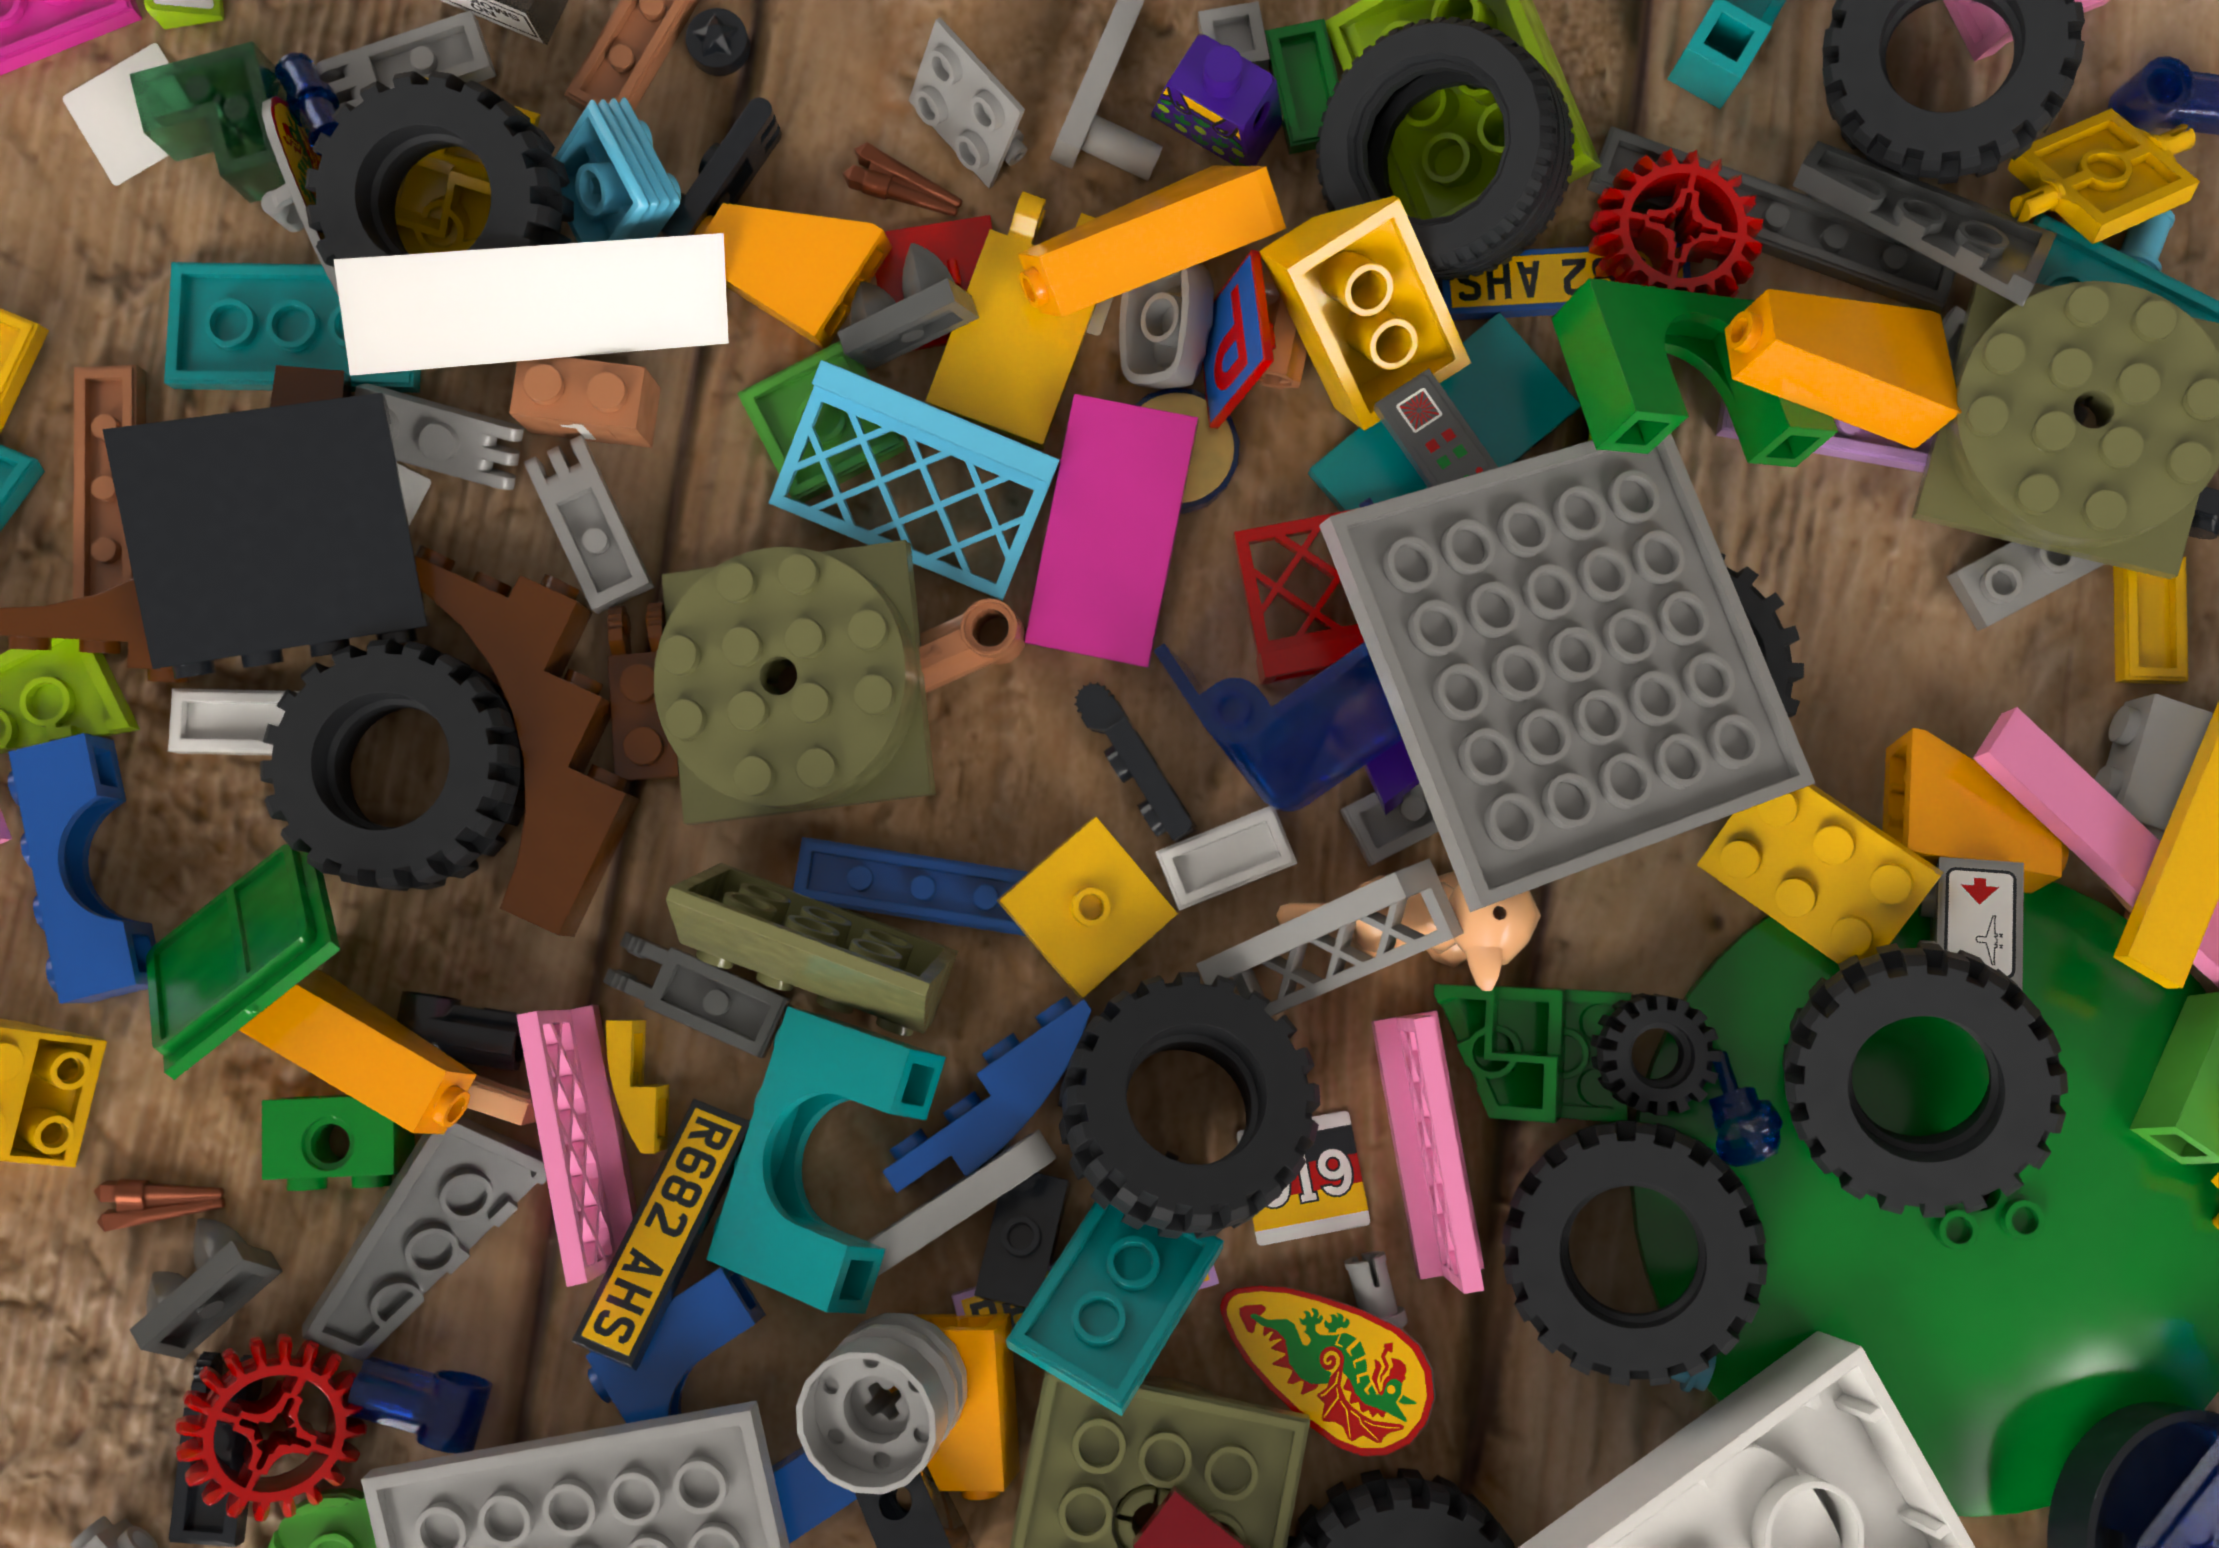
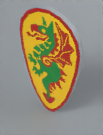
[261,96,339,296]
[1220,1286,1436,1456]

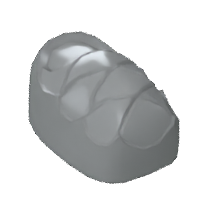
[1119,263,1214,389]

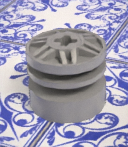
[796,1313,968,1494]

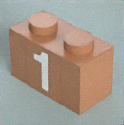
[509,357,661,448]

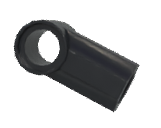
[397,991,524,1071]

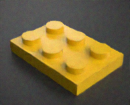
[1697,784,1944,964]

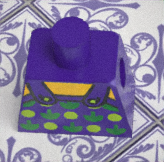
[1151,34,1283,166]

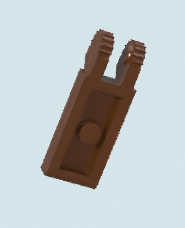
[607,602,680,783]

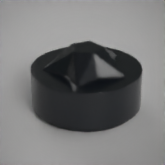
[686,8,750,76]

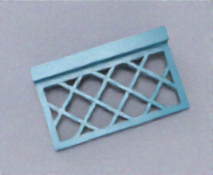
[768,360,1061,601]

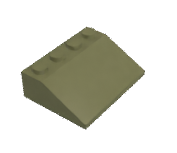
[666,863,959,1036]

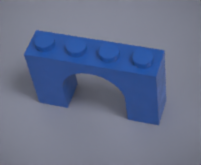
[585,1266,857,1544]

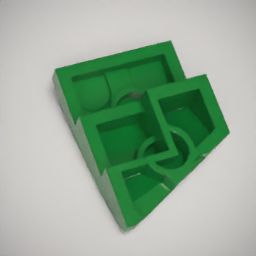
[1434,984,1633,1123]

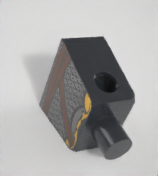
[855,1466,975,1548]

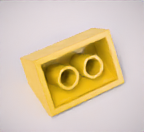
[1259,196,1471,431]

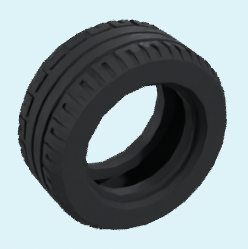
[1316,16,1574,280]

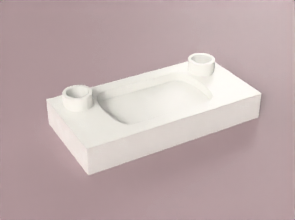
[1518,1331,1976,1548]

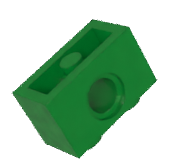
[262,1095,415,1191]

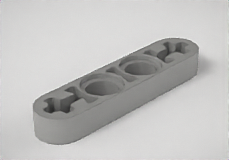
[867,1129,1057,1276]

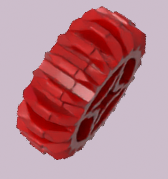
[1588,148,1764,298]
[175,1334,367,1522]

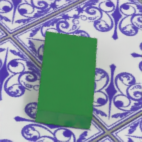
[1264,19,1339,155]

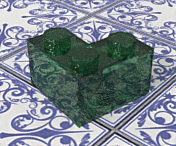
[129,41,290,203]

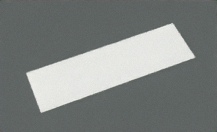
[333,233,729,376]

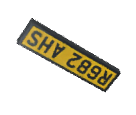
[572,1099,750,1371]

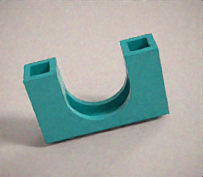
[706,1006,946,1314]

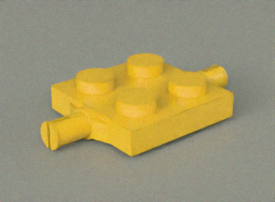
[2007,108,2200,244]

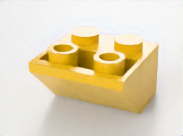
[0,1019,107,1168]

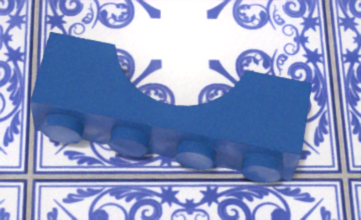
[8,733,156,1004]

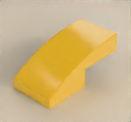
[606,1020,669,1154]

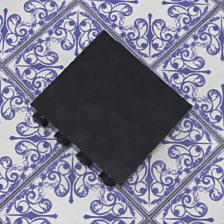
[102,393,430,679]

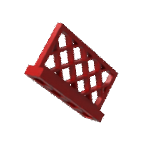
[1233,508,1373,685]

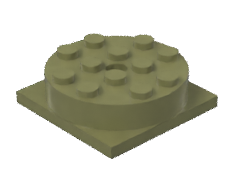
[1911,281,2219,579]
[654,540,936,825]
[1010,1371,1311,1548]

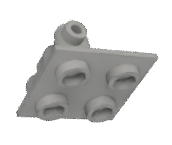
[908,18,1028,188]

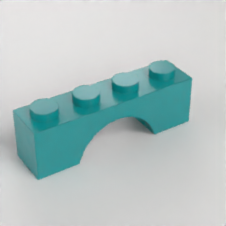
[1667,0,1786,109]

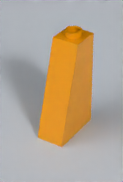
[1018,165,1286,317]
[1724,289,1962,449]
[239,970,477,1134]

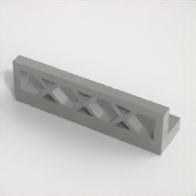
[1196,858,1463,1017]

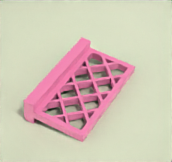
[516,1005,637,1287]
[1371,1010,1485,1294]

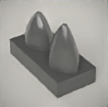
[837,243,979,370]
[130,1218,283,1359]

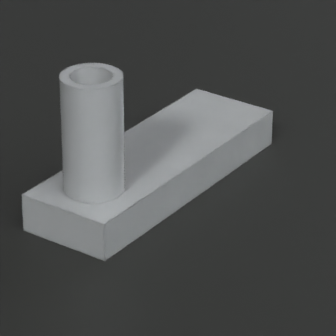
[1050,0,1163,181]

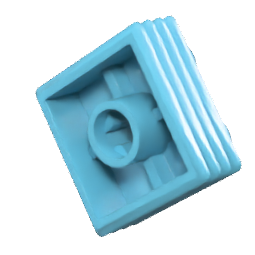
[554,97,681,243]

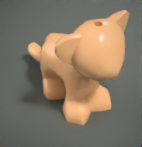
[1276,871,1541,991]

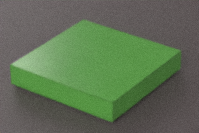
[737,341,907,503]

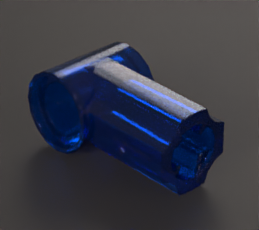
[2108,56,2219,135]
[347,1356,493,1454]

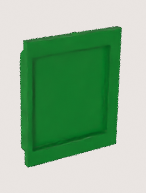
[146,844,341,1080]

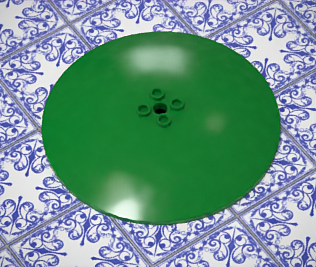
[1630,882,2219,1517]

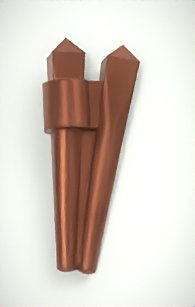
[842,142,962,217]
[94,1178,225,1232]

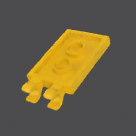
[925,191,1097,450]

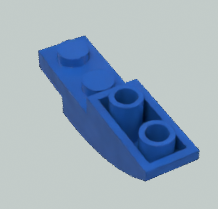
[882,996,1092,1193]

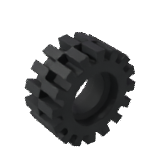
[1591,993,1721,1116]

